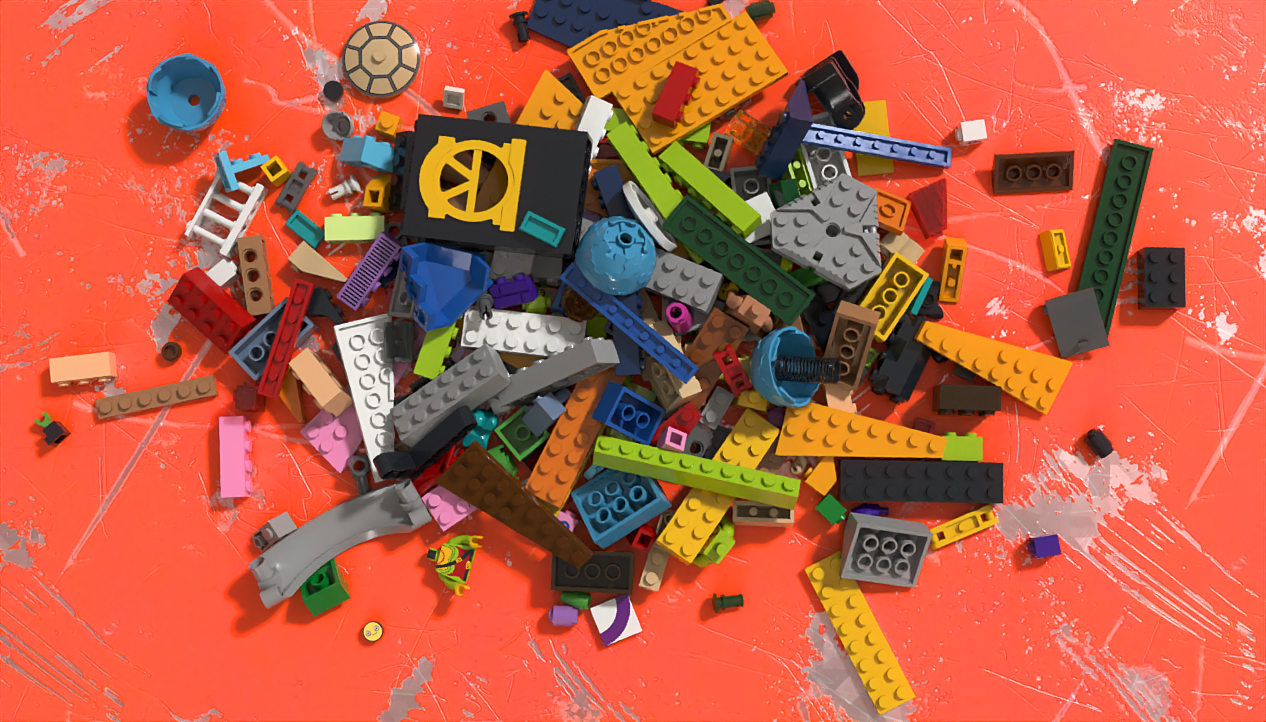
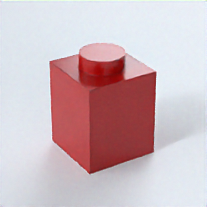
[626,523,658,553]

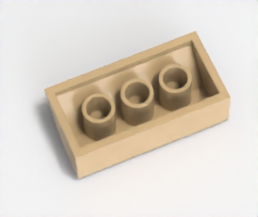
[642,319,702,413]

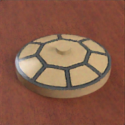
[342,21,421,99]

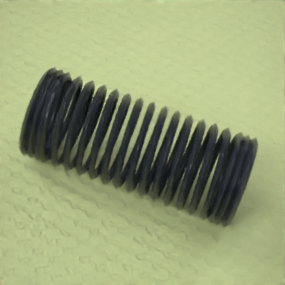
[774,355,841,385]

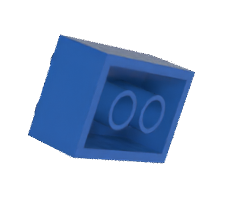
[591,381,666,446]

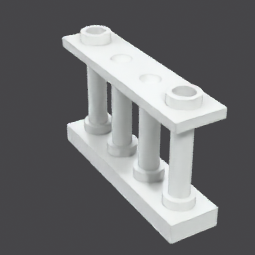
[185,170,269,259]

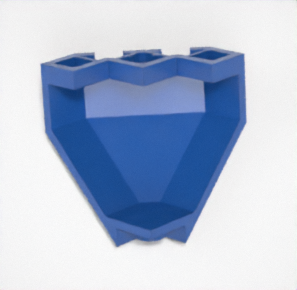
[399,241,494,332]

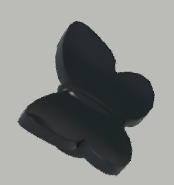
[917,281,944,319]

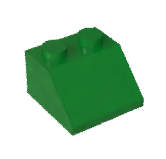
[300,558,351,616]

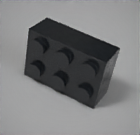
[1137,247,1186,310]

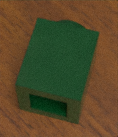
[768,178,800,208]

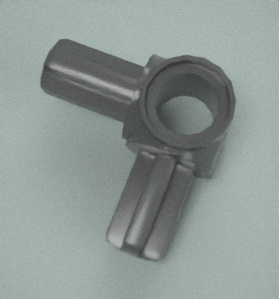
[346,454,370,494]

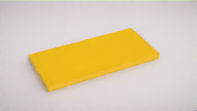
[853,100,894,177]

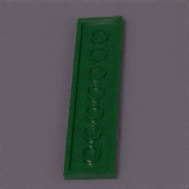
[661,195,815,326]

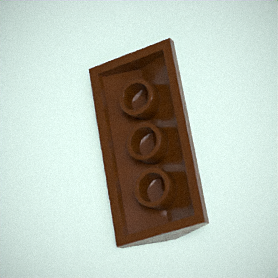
[991,150,1075,194]

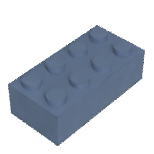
[228,297,319,383]

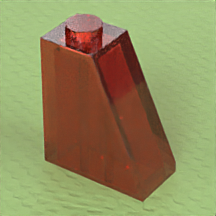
[906,178,947,240]

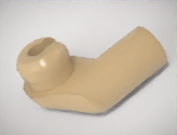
[790,456,808,475]

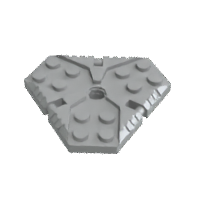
[770,173,882,292]

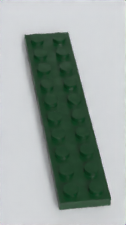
[1076,138,1154,338]

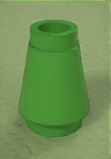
[560,591,592,611]

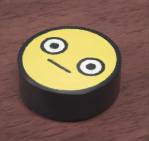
[363,621,384,642]

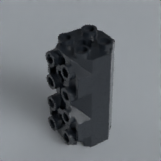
[867,312,933,405]

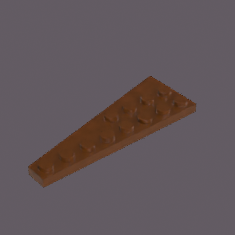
[435,440,594,569]

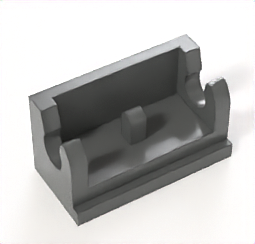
[384,321,415,364]

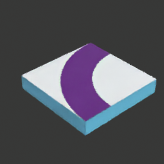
[590,594,642,646]

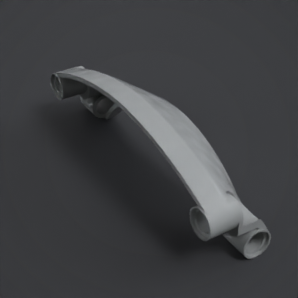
[248,479,433,609]

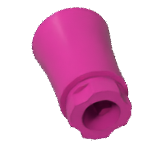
[665,303,694,333]

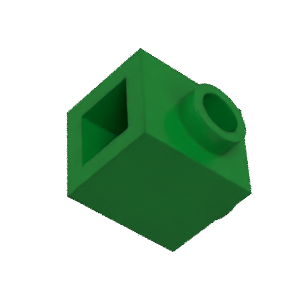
[814,493,847,525]

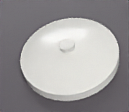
[623,181,678,252]

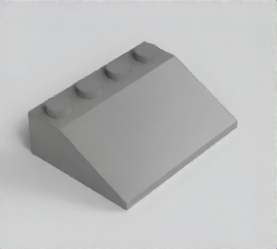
[839,512,933,588]

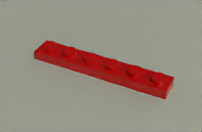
[257,278,315,400]

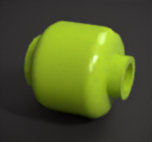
[522,289,551,315]

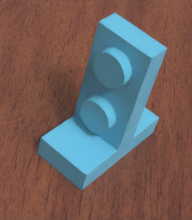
[213,150,270,193]

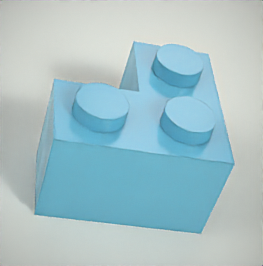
[339,135,394,173]

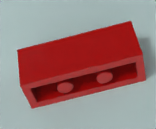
[652,61,701,129]

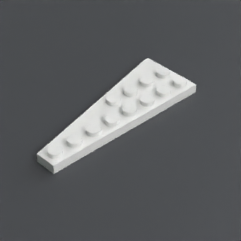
[333,313,395,483]

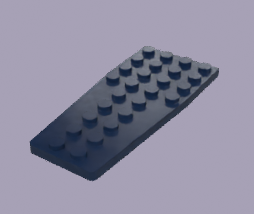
[527,0,684,48]

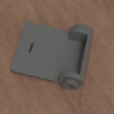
[1042,287,1110,358]

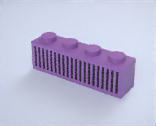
[336,231,405,311]

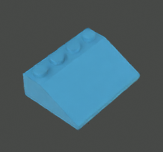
[571,468,671,549]

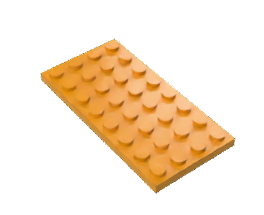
[612,11,788,156]

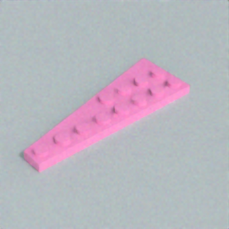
[300,321,427,474]

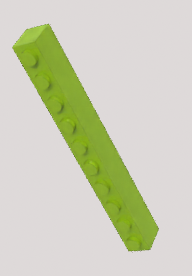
[592,435,801,510]

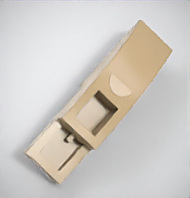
[638,509,676,593]

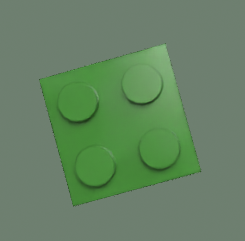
[494,405,551,462]

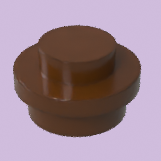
[162,342,182,362]

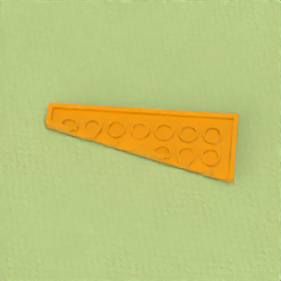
[474,69,584,213]
[914,321,1073,415]
[775,402,947,458]

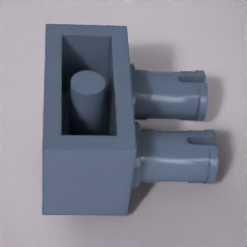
[521,387,571,437]

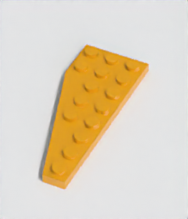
[567,3,732,99]

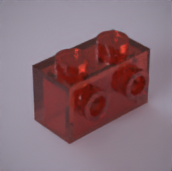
[233,382,266,413]

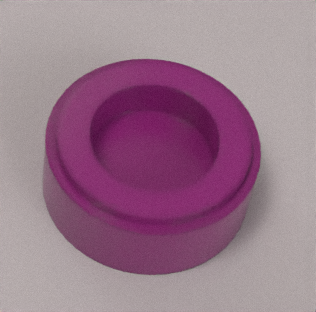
[767,407,786,427]

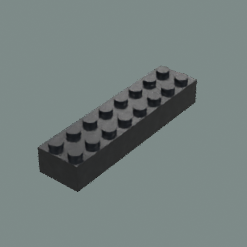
[838,460,1003,503]

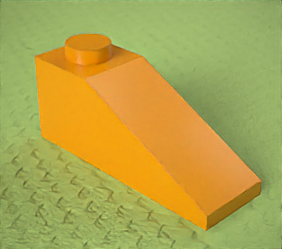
[938,237,968,303]

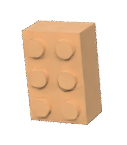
[289,348,353,417]

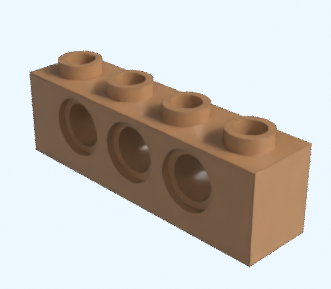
[235,235,275,318]

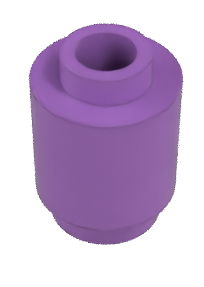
[549,605,578,627]

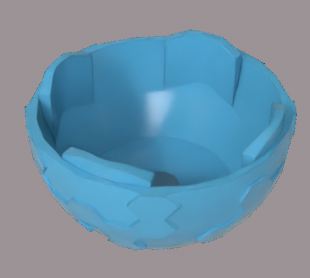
[146,53,227,133]
[575,216,657,295]
[749,326,820,408]

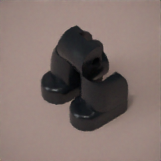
[793,50,865,130]

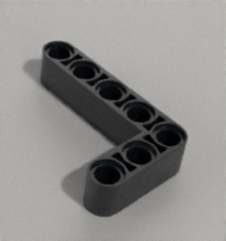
[373,405,478,480]

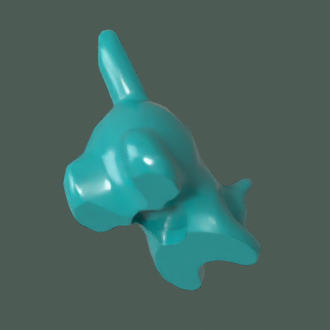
[463,406,499,450]

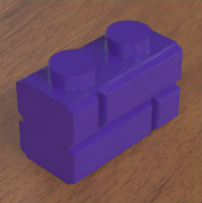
[489,272,538,309]

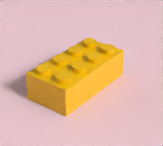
[857,252,929,343]

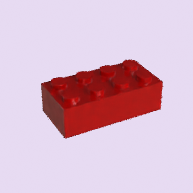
[167,267,256,354]

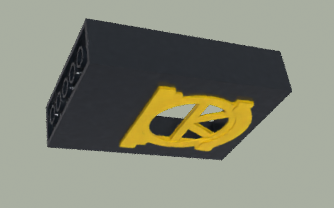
[400,114,593,260]

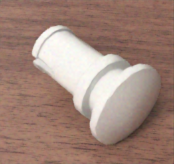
[329,174,361,200]

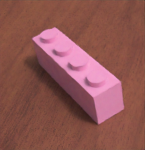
[219,416,253,498]

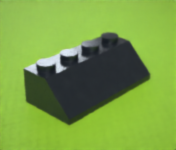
[389,131,416,214]

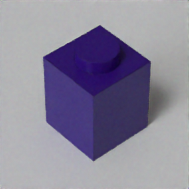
[1027,534,1061,558]

